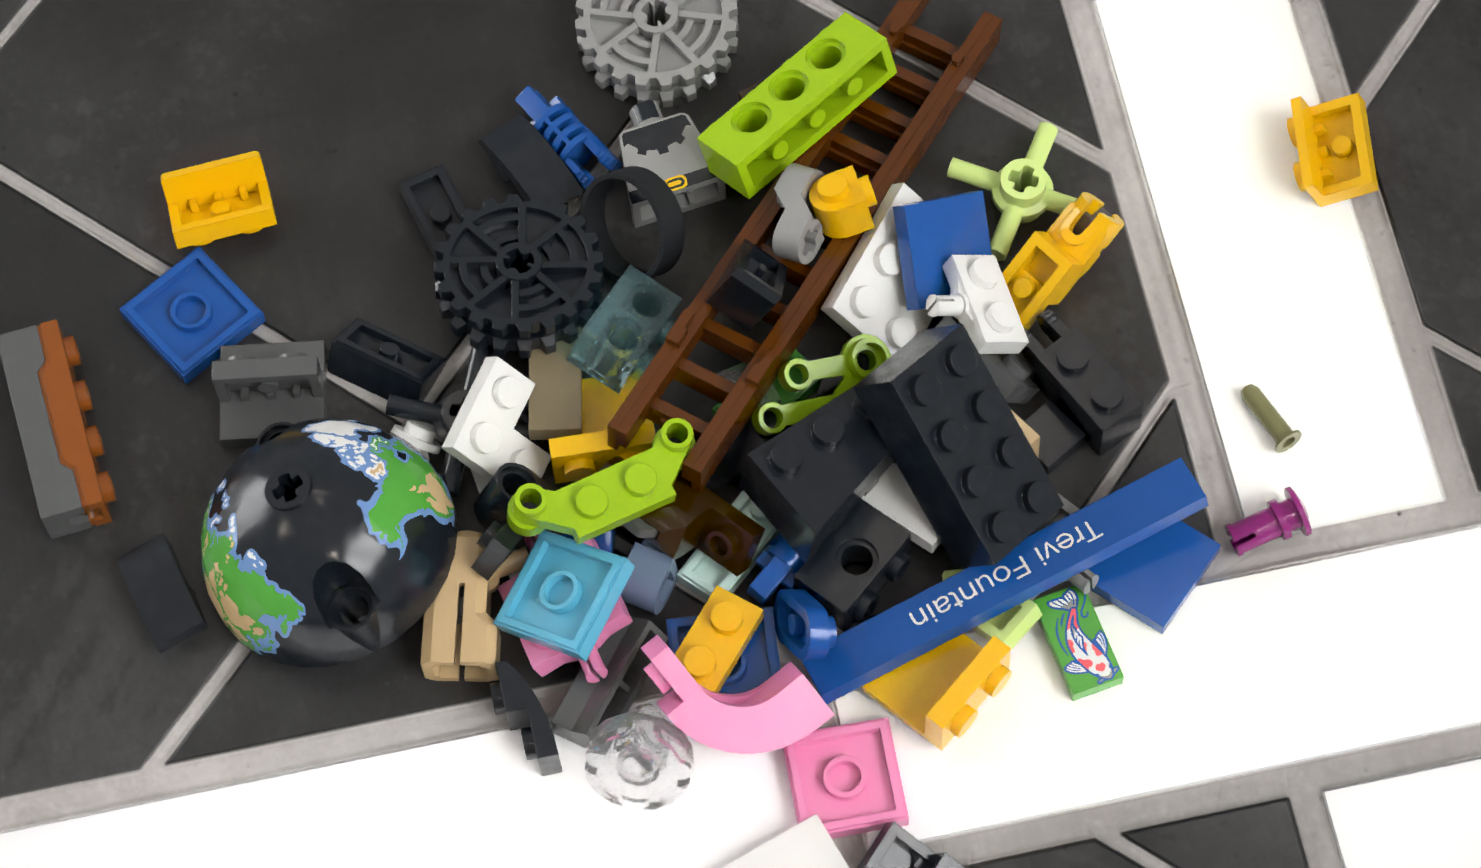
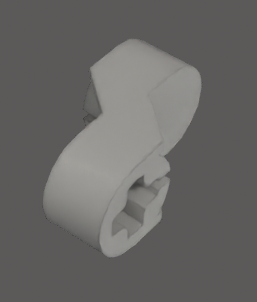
[772,163,825,264]

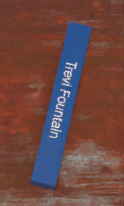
[801,457,1209,704]

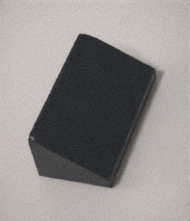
[327,317,447,401]

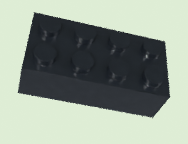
[853,324,1064,568]

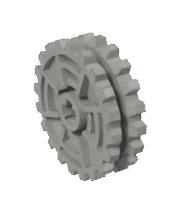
[575,0,739,108]

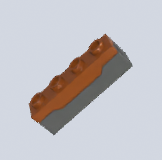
[0,319,117,539]

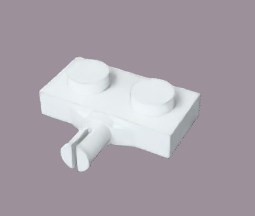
[926,255,1029,354]

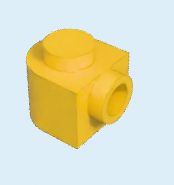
[809,165,878,239]

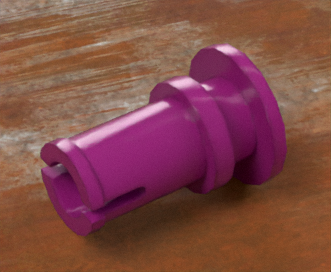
[1224,486,1312,557]

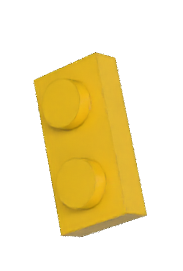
[675,585,764,693]

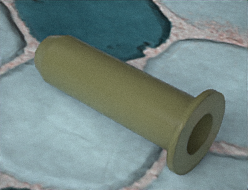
[1240,384,1302,453]

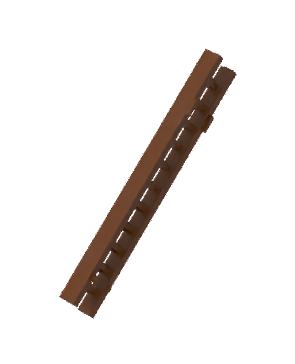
[607,0,1003,493]

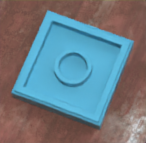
[493,530,635,661]

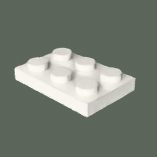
[821,182,933,356]

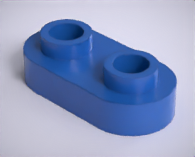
[774,589,837,660]

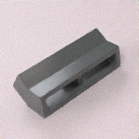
[551,616,669,752]

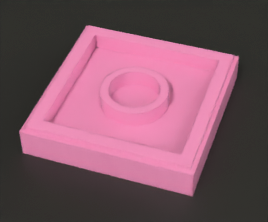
[783,717,909,839]

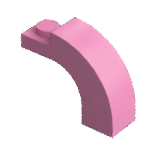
[641,634,835,754]

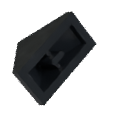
[706,238,788,331]

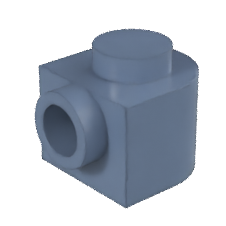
[621,540,678,615]

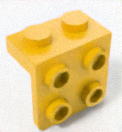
[548,371,655,484]
[861,633,1012,751]

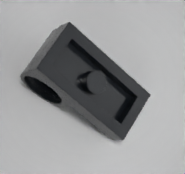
[471,463,557,581]

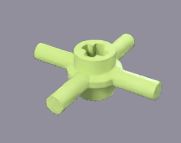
[947,122,1077,261]

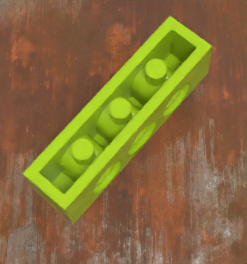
[697,12,897,199]

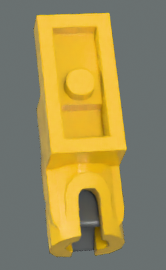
[1002,192,1124,330]

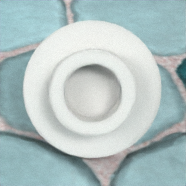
[391,420,442,461]

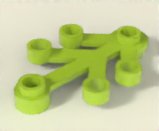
[752,334,891,436]

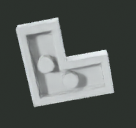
[441,356,551,481]

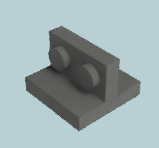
[212,340,327,449]

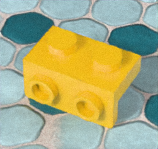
[1287,93,1379,207]
[160,151,277,249]

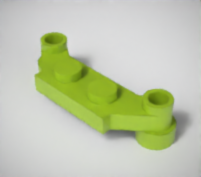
[506,418,696,545]

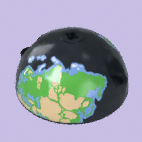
[201,417,458,668]

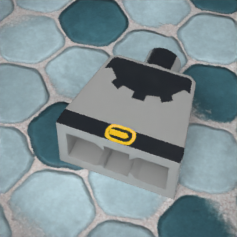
[619,100,726,228]

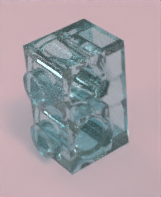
[566,265,682,394]

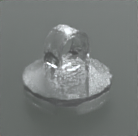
[584,702,695,810]

